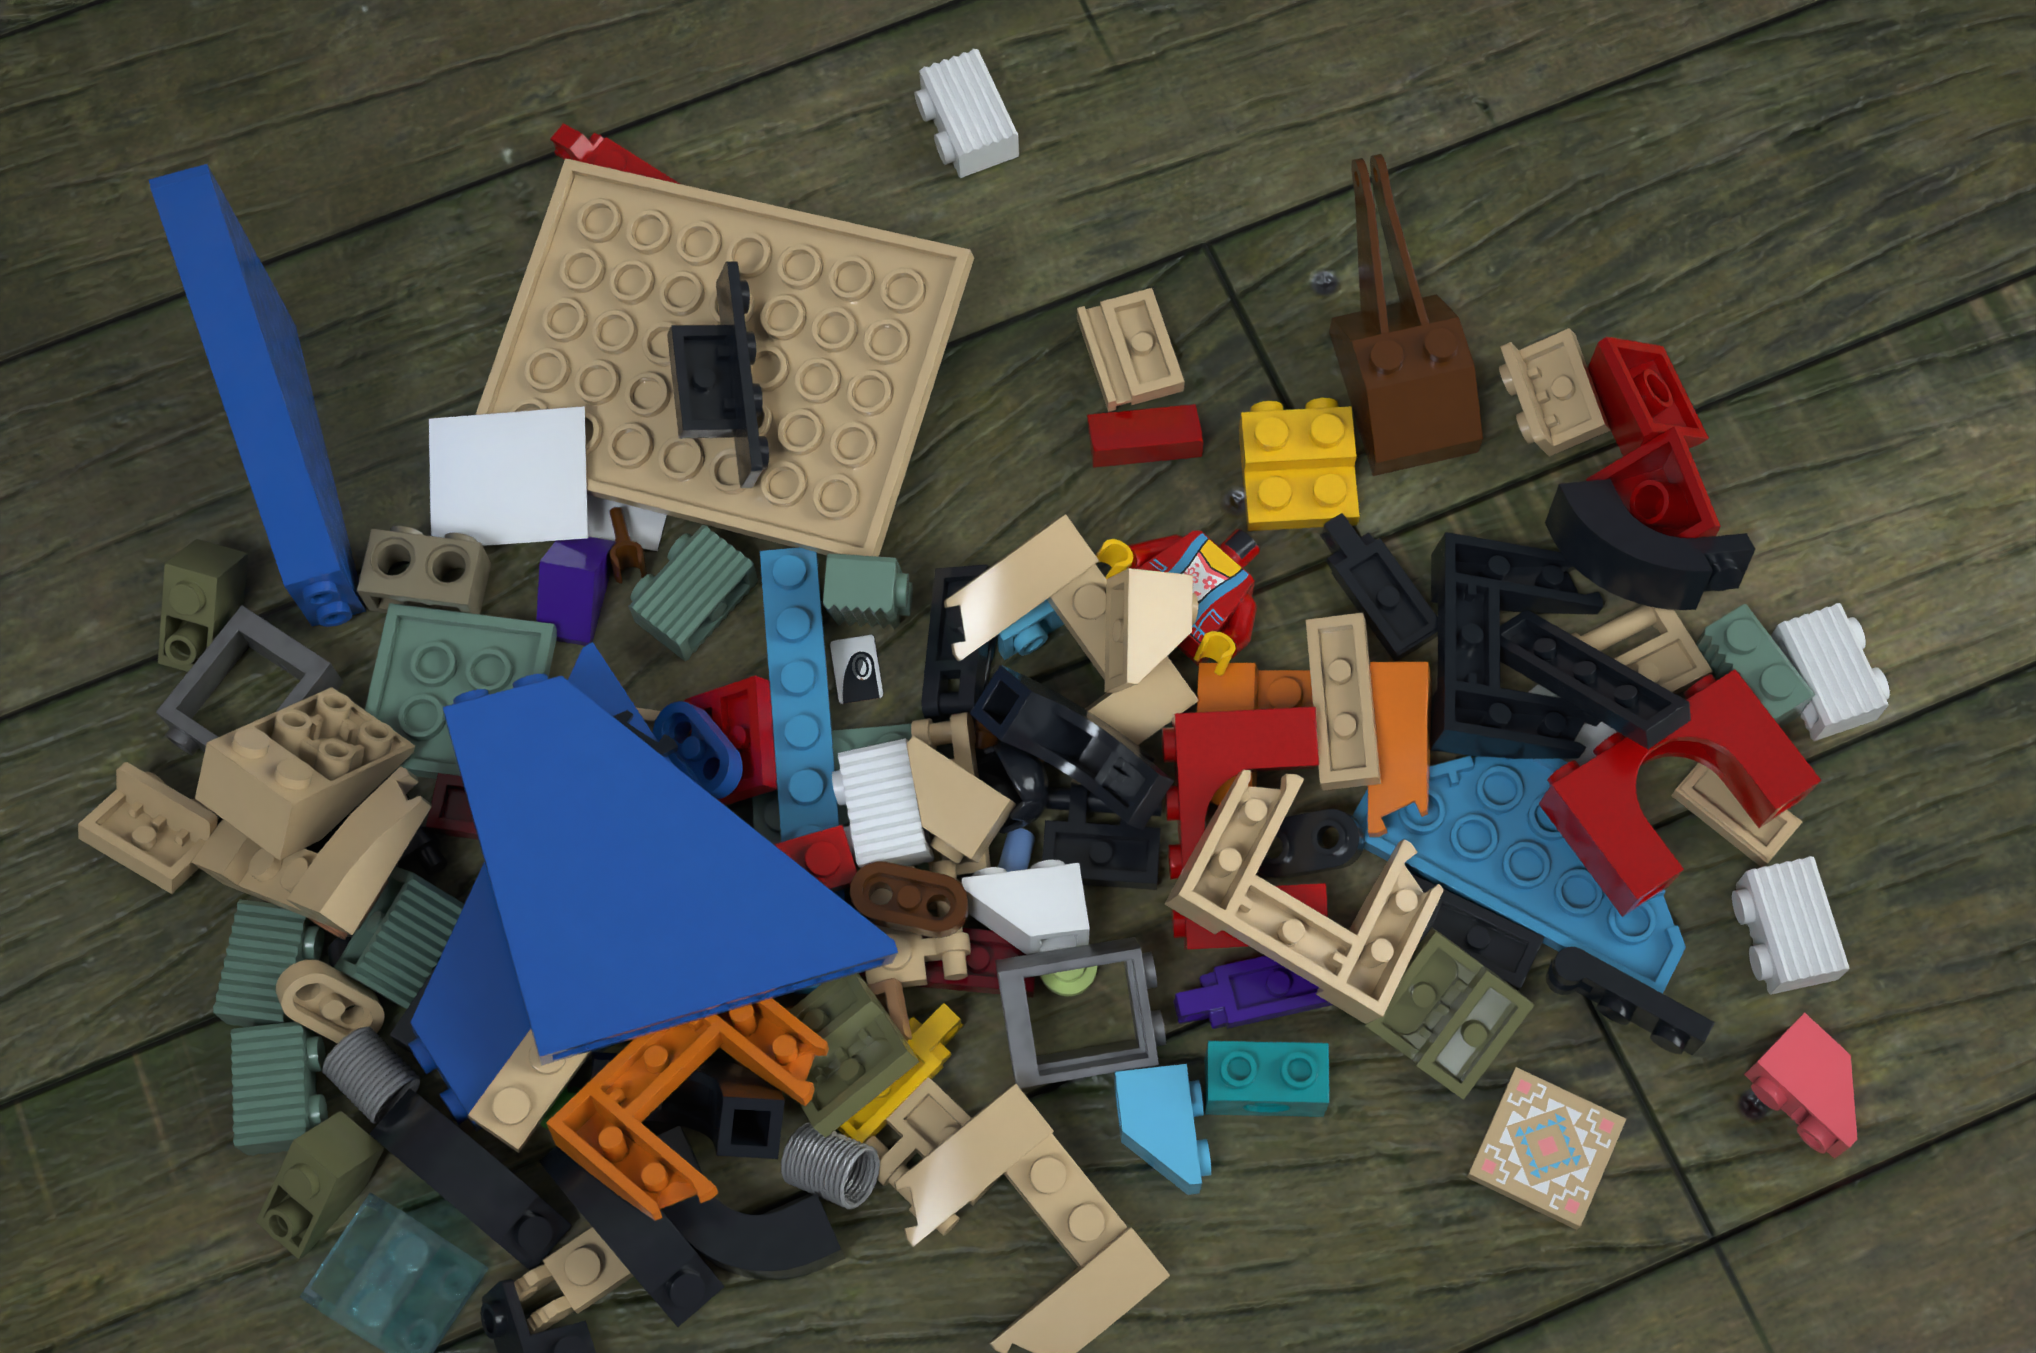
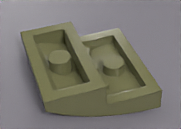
[1363,927,1535,1100]
[789,973,919,1138]

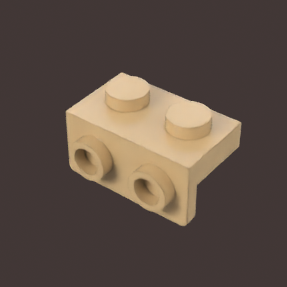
[1499,328,1611,457]
[78,762,217,894]

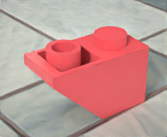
[1744,1013,1858,1159]

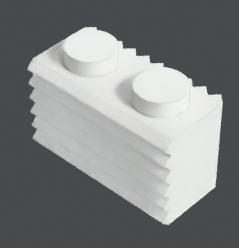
[914,49,1019,178]
[1771,603,1890,741]
[832,738,934,868]
[1732,856,1850,995]

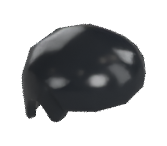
[977,742,1049,834]

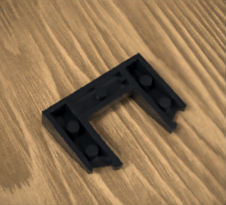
[1430,532,1603,759]

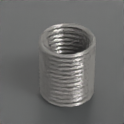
[322,1027,420,1123]
[781,1123,880,1209]

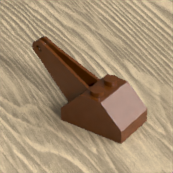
[1329,154,1483,476]

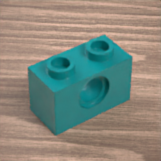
[1205,1041,1329,1117]

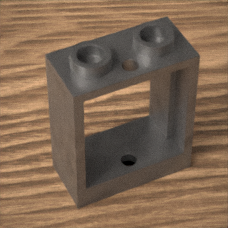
[156,605,344,756]
[995,937,1166,1088]

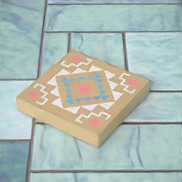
[1466,1067,1626,1230]

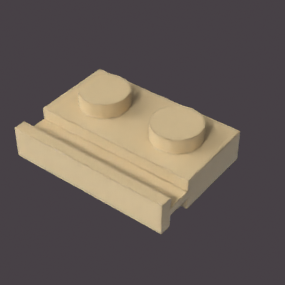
[1077,288,1185,412]

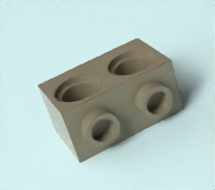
[357,526,491,614]

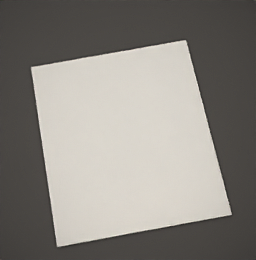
[429,406,588,546]

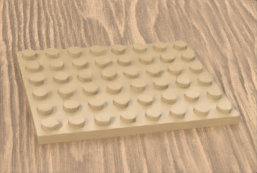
[476,158,974,557]

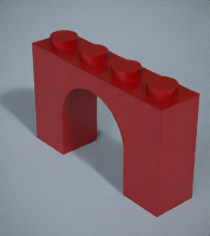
[1539,669,1822,917]
[1162,707,1328,950]

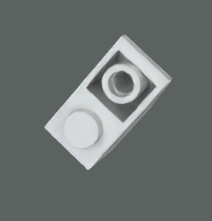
[962,860,1090,955]

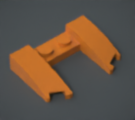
[1197,662,1432,837]
[546,998,829,1221]

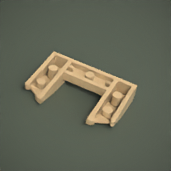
[944,514,1199,783]
[191,766,432,935]
[1165,770,1444,1024]
[894,1084,1170,1353]

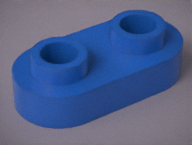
[652,701,743,799]

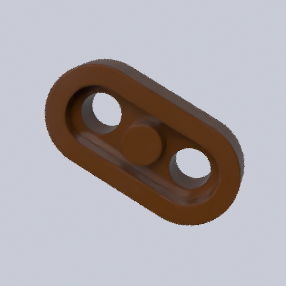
[850,862,969,938]

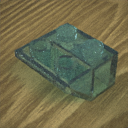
[300,1193,489,1353]

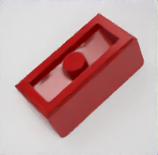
[1087,404,1203,468]

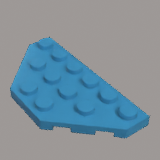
[1353,756,1686,994]

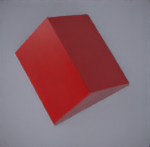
[1588,336,1709,456]
[1586,426,1721,538]

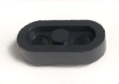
[1258,809,1365,879]

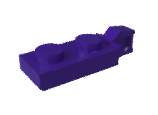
[1173,956,1333,1029]

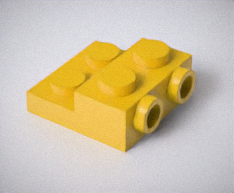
[1239,398,1360,531]

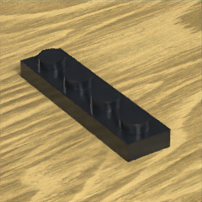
[1500,609,1691,749]

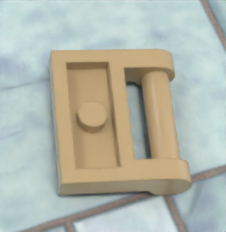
[1571,604,1713,728]

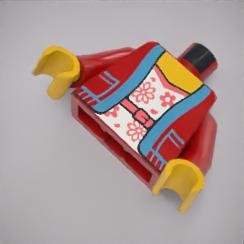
[1095,529,1260,676]

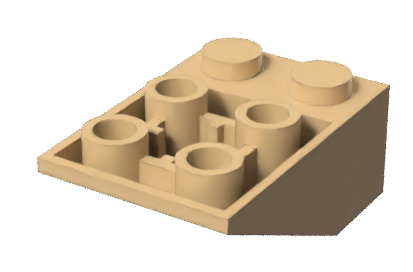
[195,687,415,860]

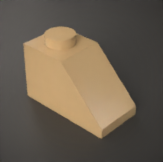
[1105,568,1198,693]
[906,736,1017,864]

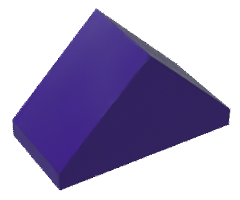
[536,536,616,646]

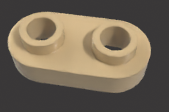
[276,960,384,1043]

